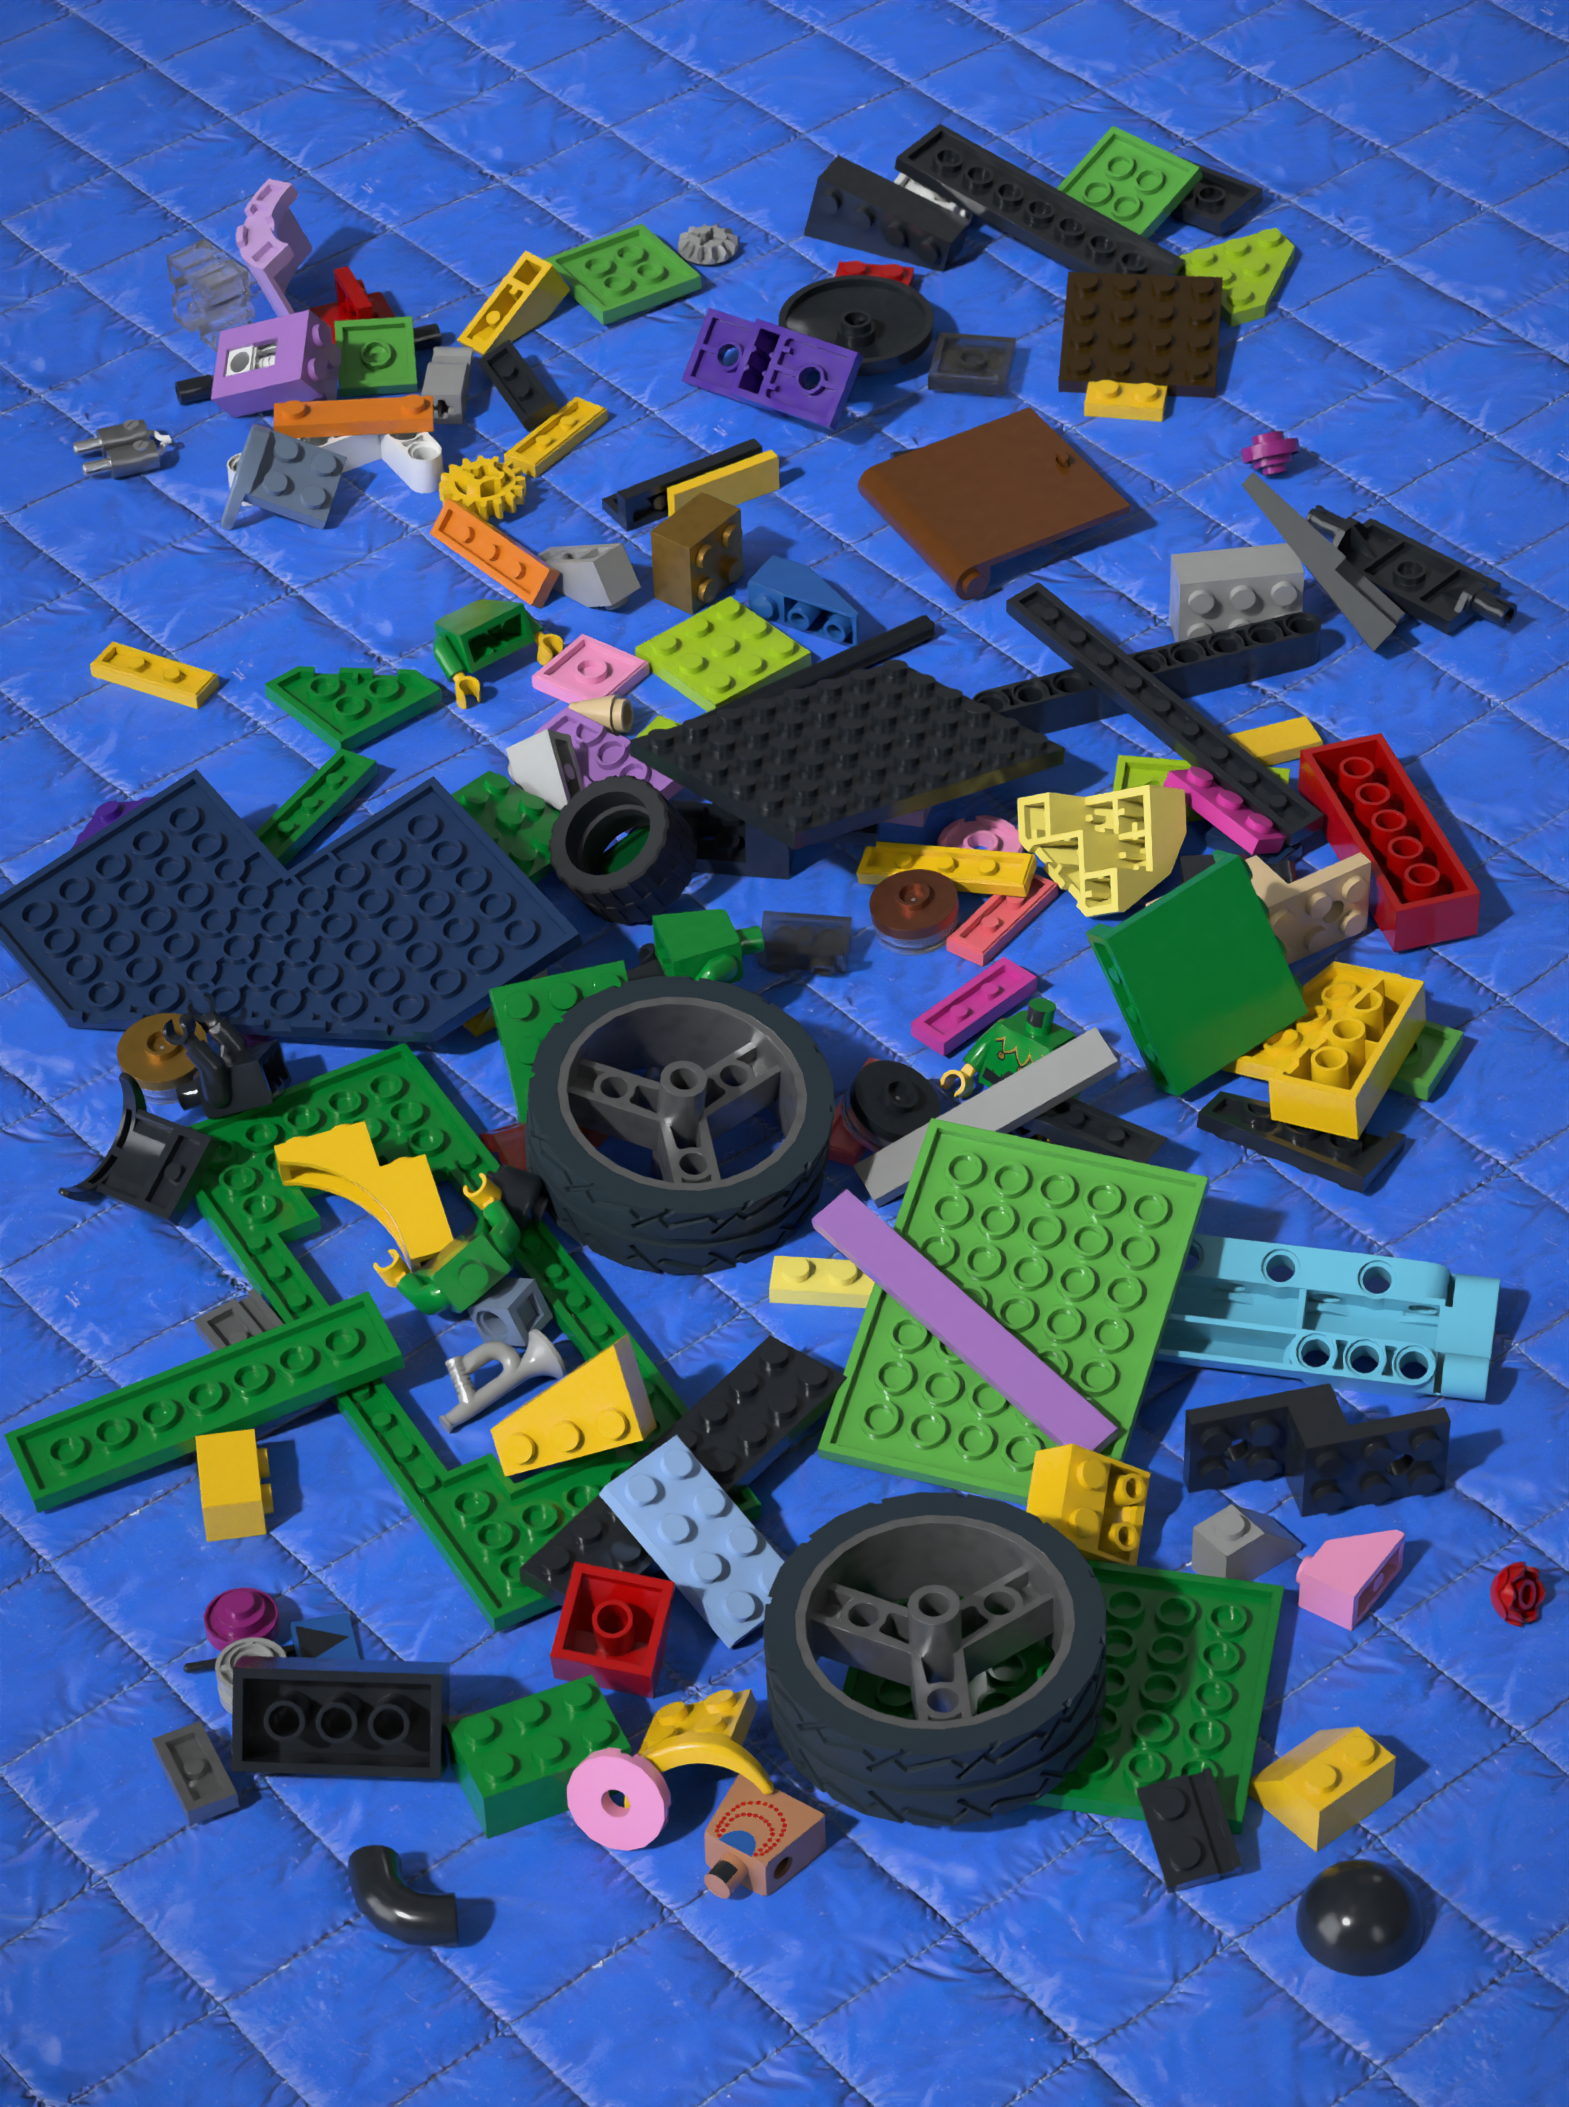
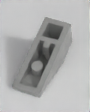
[536,543,641,610]

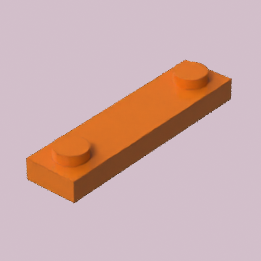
[273,394,434,438]
[430,498,560,609]

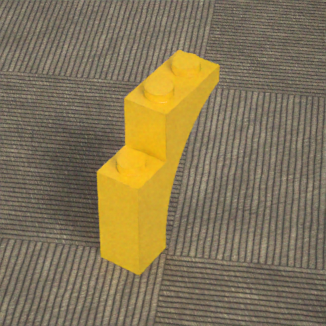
[274,1121,454,1273]

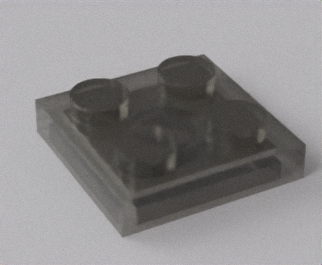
[928,332,1016,396]

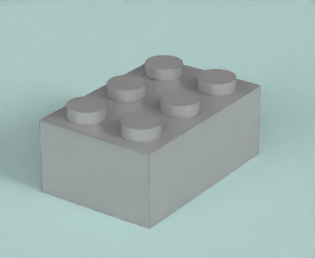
[1169,543,1304,642]

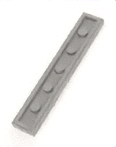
[853,1027,1121,1208]

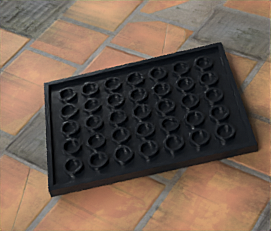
[630,660,1065,850]

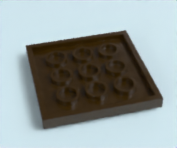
[1059,272,1223,398]

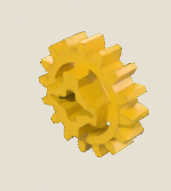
[439,455,527,521]

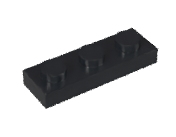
[477,339,560,433]

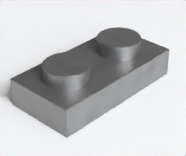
[152,1721,239,1825]

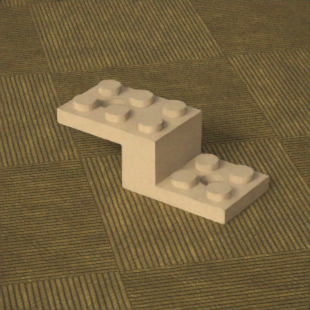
[1146,852,1371,965]

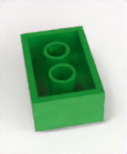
[446,1674,632,1839]

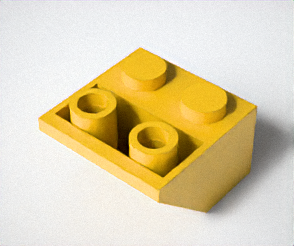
[1026,1443,1151,1566]

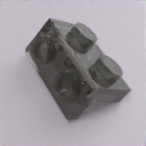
[756,911,853,976]

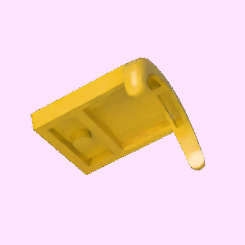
[624,1689,774,1808]

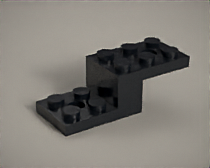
[671,800,881,880]
[1183,1383,1451,1517]

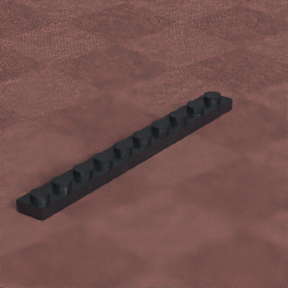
[1006,582,1324,847]

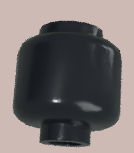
[477,1164,549,1233]

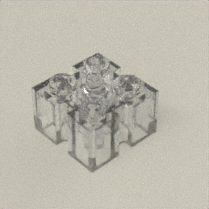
[166,239,257,352]

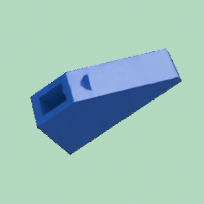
[748,555,860,647]

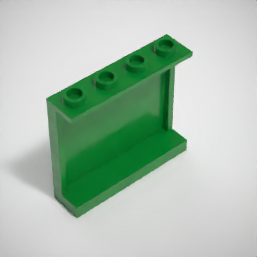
[1085,849,1308,1097]

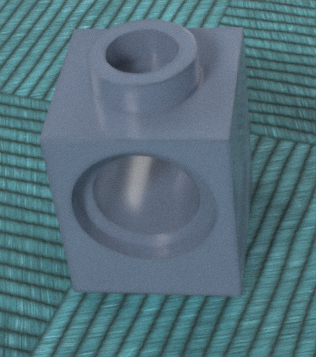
[467,1277,553,1347]

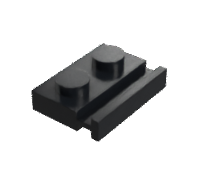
[1136,1767,1242,1894]

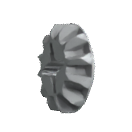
[678,223,738,265]

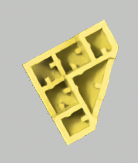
[1017,785,1187,918]

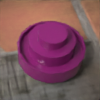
[1241,431,1301,476]
[203,1587,280,1651]

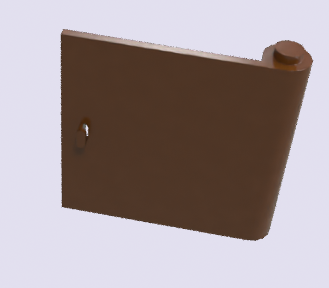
[858,407,1131,600]

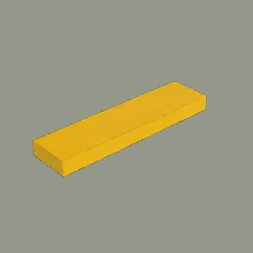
[856,841,1037,897]

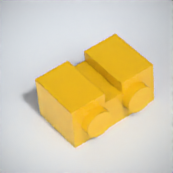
[195,1429,274,1542]

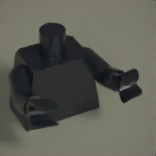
[162,993,292,1119]

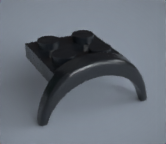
[58,1072,221,1227]

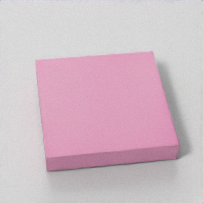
[532,634,649,704]

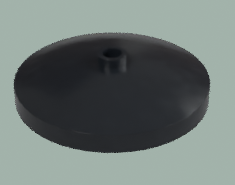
[778,275,934,376]

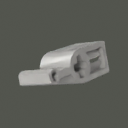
[422,346,474,424]

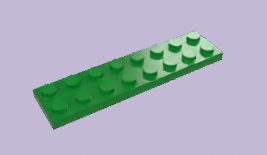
[4,1291,405,1513]

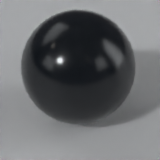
[1295,1859,1425,1976]

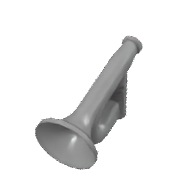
[438,1328,567,1433]

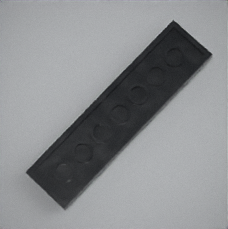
[894,124,1186,276]
[519,1336,847,1607]

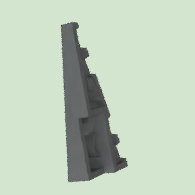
[1242,472,1405,651]

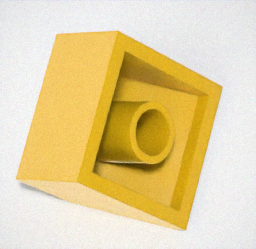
[1249,1726,1396,1853]

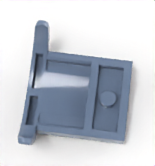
[221,424,347,530]

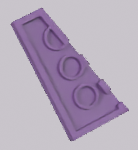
[534,707,684,833]

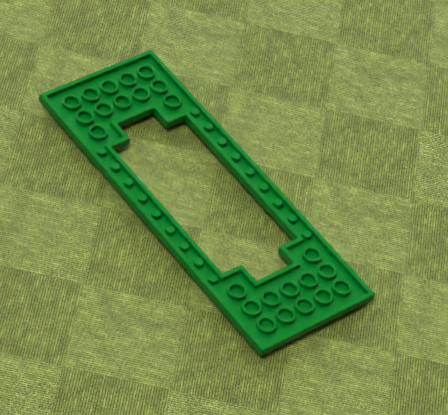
[187,1043,762,1633]

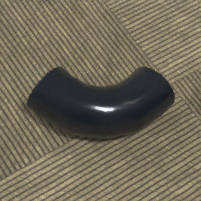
[348,1845,458,1948]

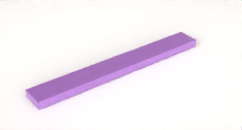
[812,1189,1119,1453]

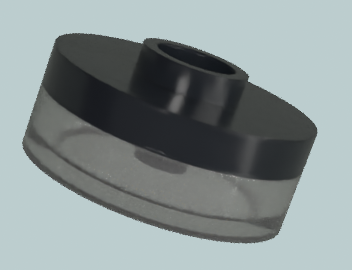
[841,1060,940,1152]

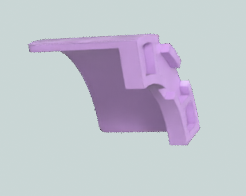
[236,179,312,317]

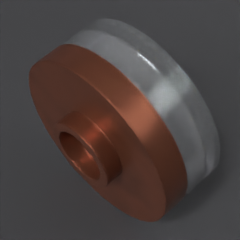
[869,869,961,955]

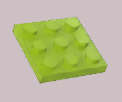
[635,596,811,712]

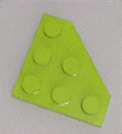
[1178,228,1295,327]

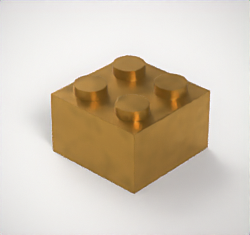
[651,492,744,615]

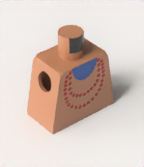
[704,1774,826,1899]

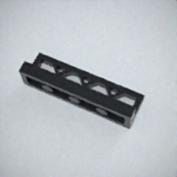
[602,438,763,532]
[996,1071,1168,1166]

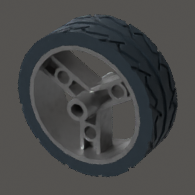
[525,976,835,1274]
[763,1492,1106,1826]

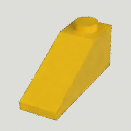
[457,251,570,357]

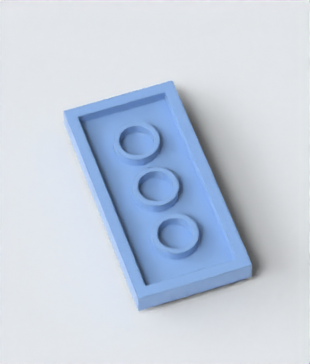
[599,1435,784,1649]

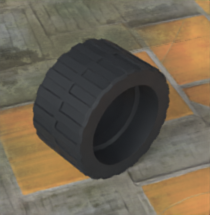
[548,775,698,924]

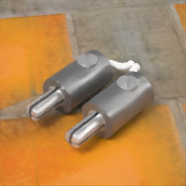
[73,419,172,479]

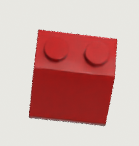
[550,1562,675,1699]

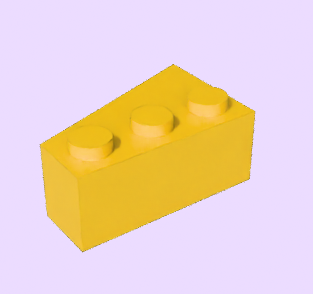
[490,1333,657,1477]

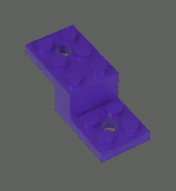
[681,308,864,431]

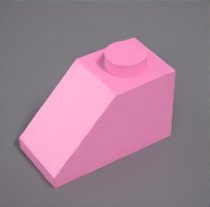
[1296,1530,1405,1631]

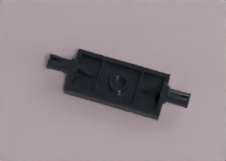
[1306,505,1517,634]

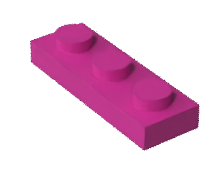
[1163,767,1286,855]
[911,957,1037,1056]

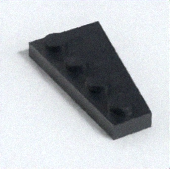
[1197,1091,1406,1193]

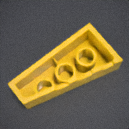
[1268,972,1426,1140]

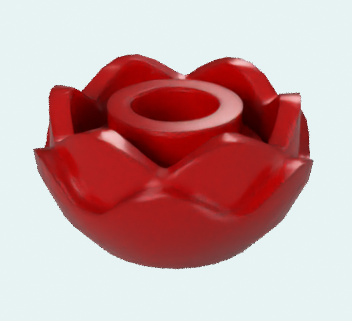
[1490,1562,1546,1627]

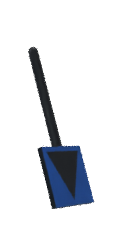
[183,1612,361,1673]

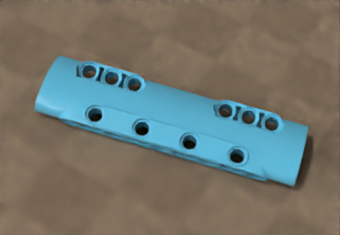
[1155,1234,1501,1401]

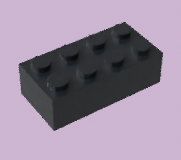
[232,1656,450,1778]

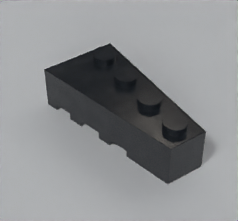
[803,155,971,272]

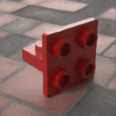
[309,266,396,345]

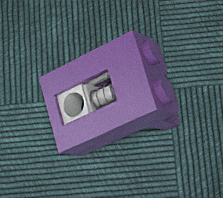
[211,310,341,418]

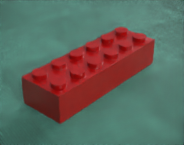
[1298,733,1481,952]

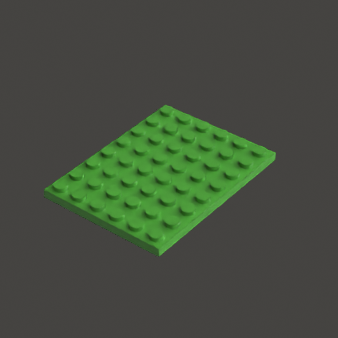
[818,1118,1209,1506]

